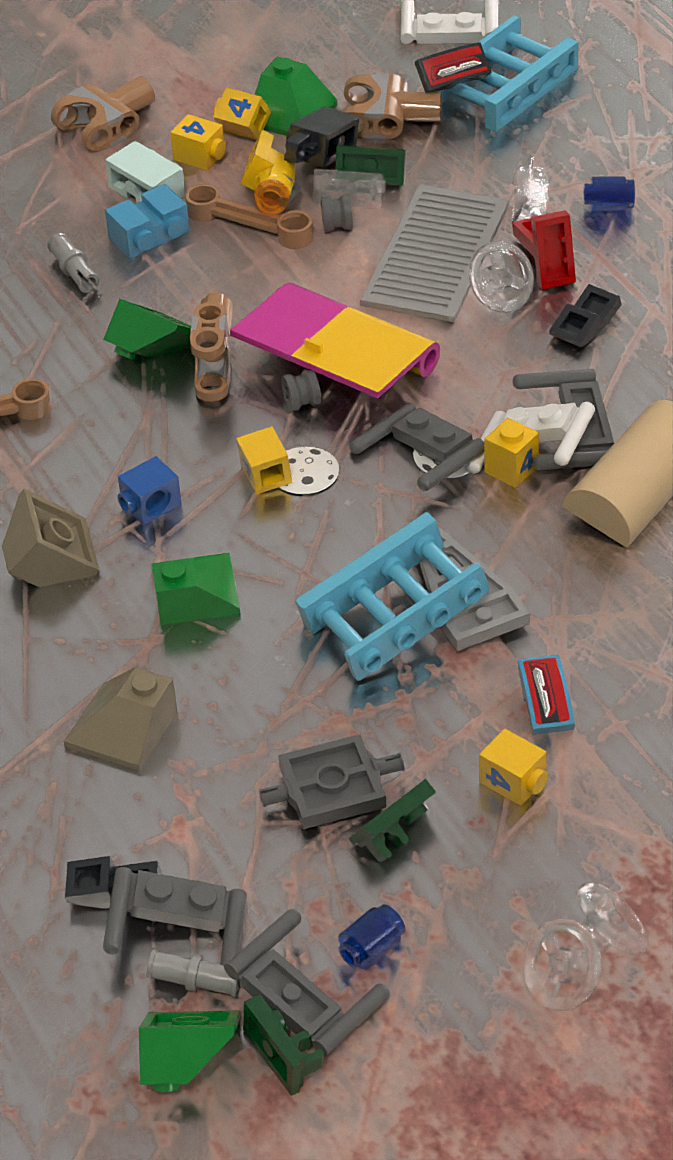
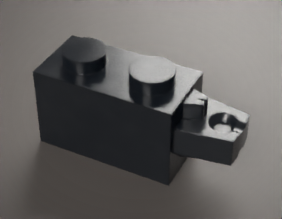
[284,106,360,168]

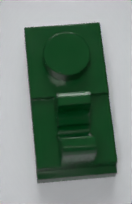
[335,145,406,185]
[349,779,436,862]
[243,994,324,1096]

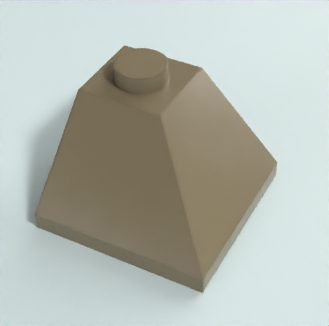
[2,489,100,587]
[64,667,178,771]

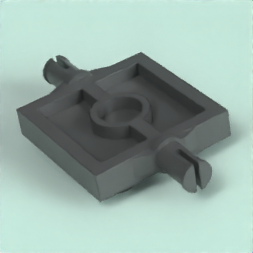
[259,734,405,829]

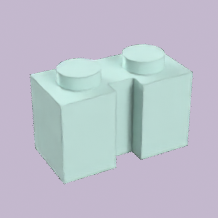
[105,141,185,203]

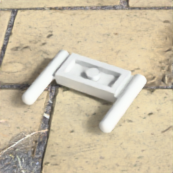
[400,0,498,44]
[466,402,595,474]

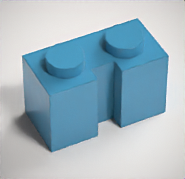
[105,184,190,258]

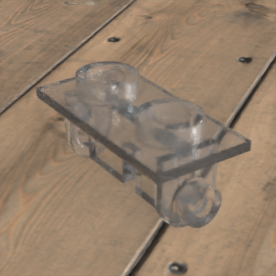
[509,155,550,222]
[313,169,386,209]

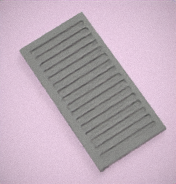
[360,184,509,323]

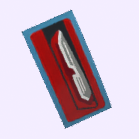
[517,655,575,735]

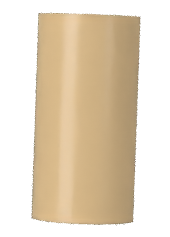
[561,400,673,548]

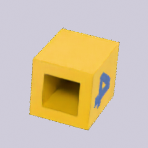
[213,87,271,140]
[170,114,226,171]
[484,417,539,488]
[236,426,293,495]
[479,728,548,806]

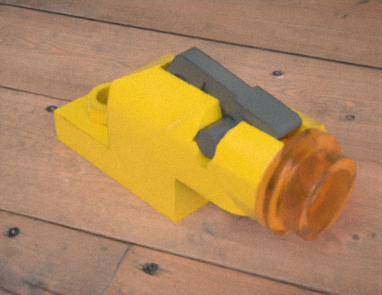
[240,130,302,214]

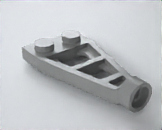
[420,527,530,651]

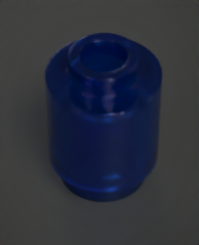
[583,176,635,212]
[338,904,406,970]

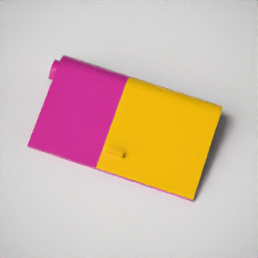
[230,282,440,398]

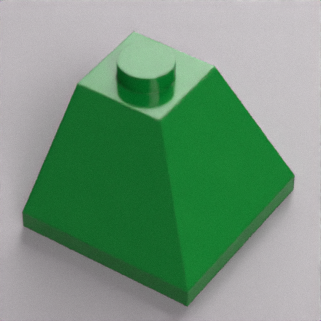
[255,56,338,136]
[103,298,191,360]
[151,553,241,626]
[139,1010,241,1092]

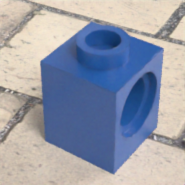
[117,456,182,525]

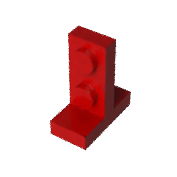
[512,210,576,290]

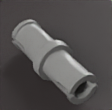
[47,233,100,293]
[146,949,241,997]

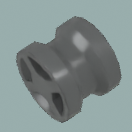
[321,194,353,232]
[281,369,321,412]

